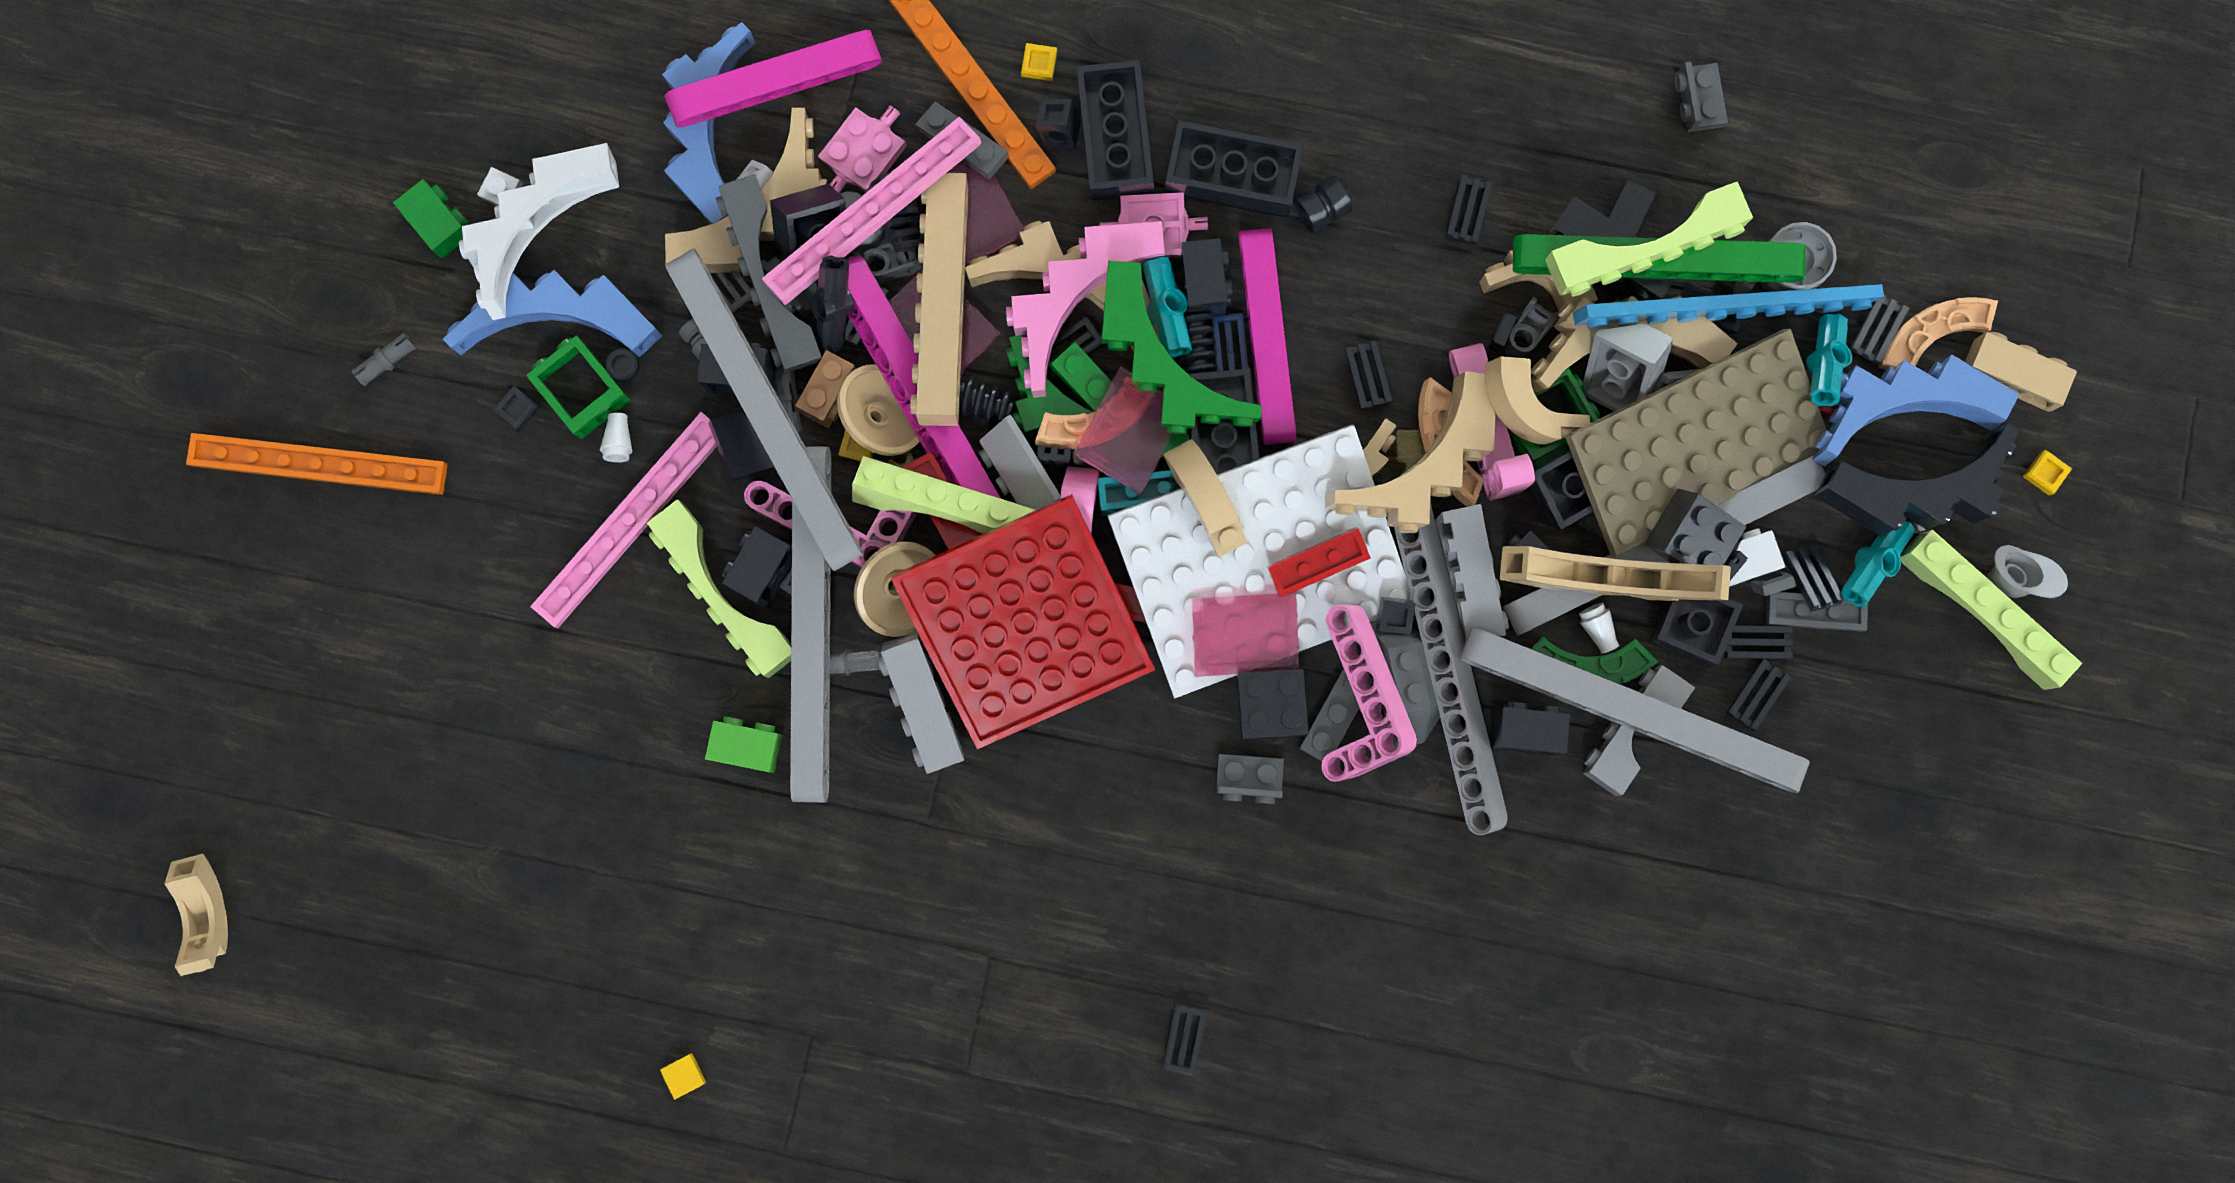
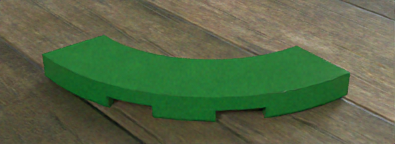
[1530,637,1658,684]

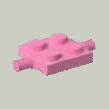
[818,106,907,193]
[1100,192,1208,259]

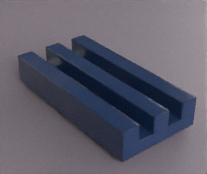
[1211,313,1248,372]

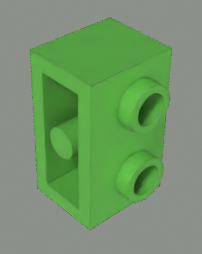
[705,716,783,773]

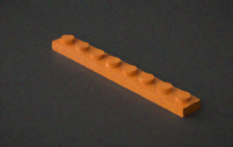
[888,0,1056,190]
[186,433,448,495]

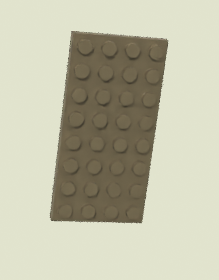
[1565,329,1826,556]

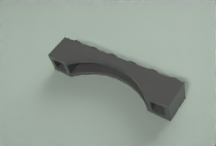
[715,174,822,374]

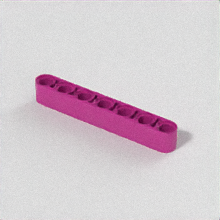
[664,30,882,128]
[1239,228,1296,445]

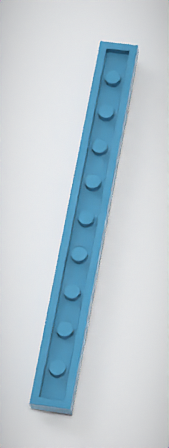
[1573,284,1884,329]

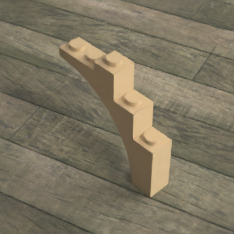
[665,107,827,273]
[965,221,1160,349]
[1531,295,1738,392]
[1325,371,1495,533]
[1500,546,1731,601]

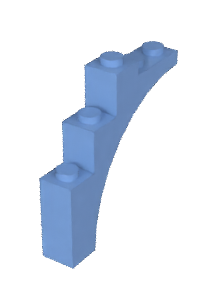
[662,22,756,224]
[443,270,662,357]
[1813,354,2019,467]

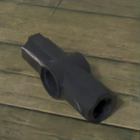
[811,255,854,353]

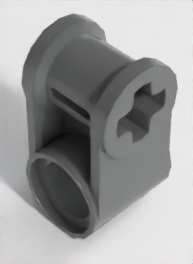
[862,237,923,284]
[1504,296,1559,358]

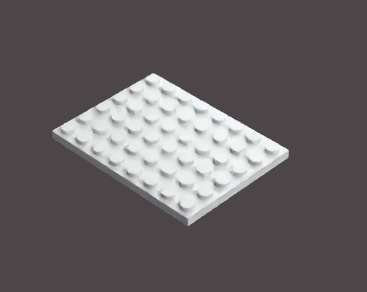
[1107,425,1412,698]

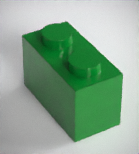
[393,179,469,258]
[1048,342,1118,411]

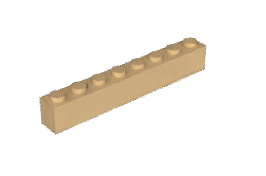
[911,173,969,426]

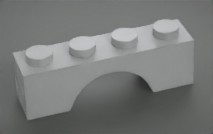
[1583,665,1695,796]

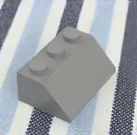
[1582,324,1674,411]
[978,415,1060,510]

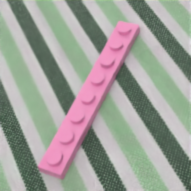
[762,117,982,305]
[530,412,717,628]

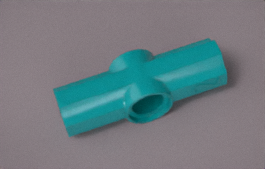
[1142,257,1192,358]
[1807,314,1852,406]
[1841,521,1916,607]

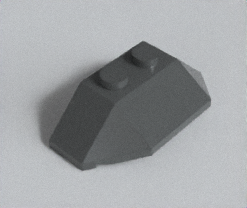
[1370,620,1440,748]

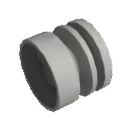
[1760,222,1837,292]

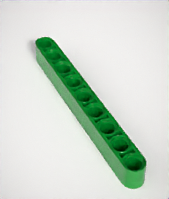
[1513,234,1806,283]

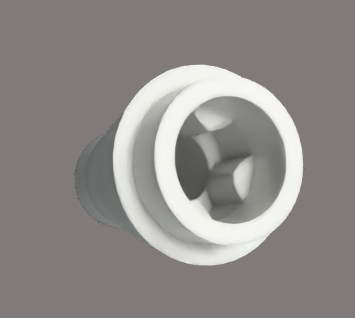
[600,413,633,462]
[1579,603,1619,654]

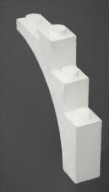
[459,143,619,320]

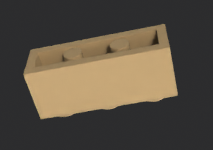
[1965,332,2077,412]

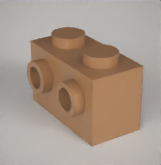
[795,350,857,428]

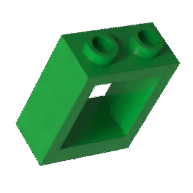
[526,335,631,440]
[1507,368,1600,462]

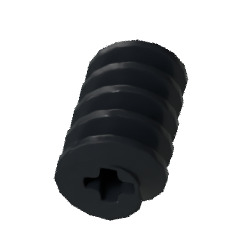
[1177,313,1218,374]
[959,371,1019,426]

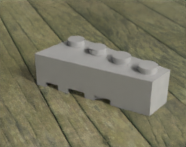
[1435,504,1509,643]
[877,631,964,774]

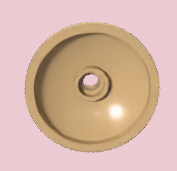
[837,364,920,456]
[854,542,936,637]

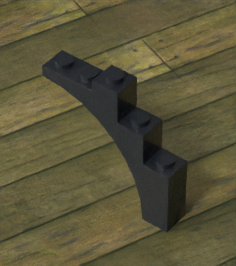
[1814,423,2019,537]

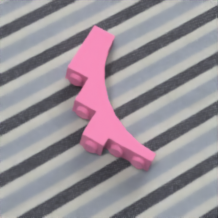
[1006,221,1165,398]

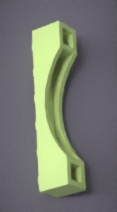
[1545,181,1753,297]
[852,456,1035,534]
[647,499,791,678]
[1900,530,2082,690]

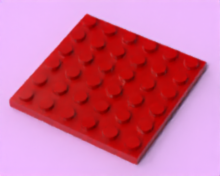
[891,494,1155,749]

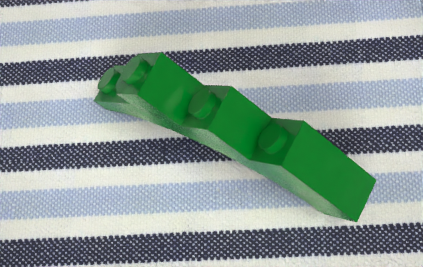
[1101,260,1262,434]
[1006,335,1190,475]

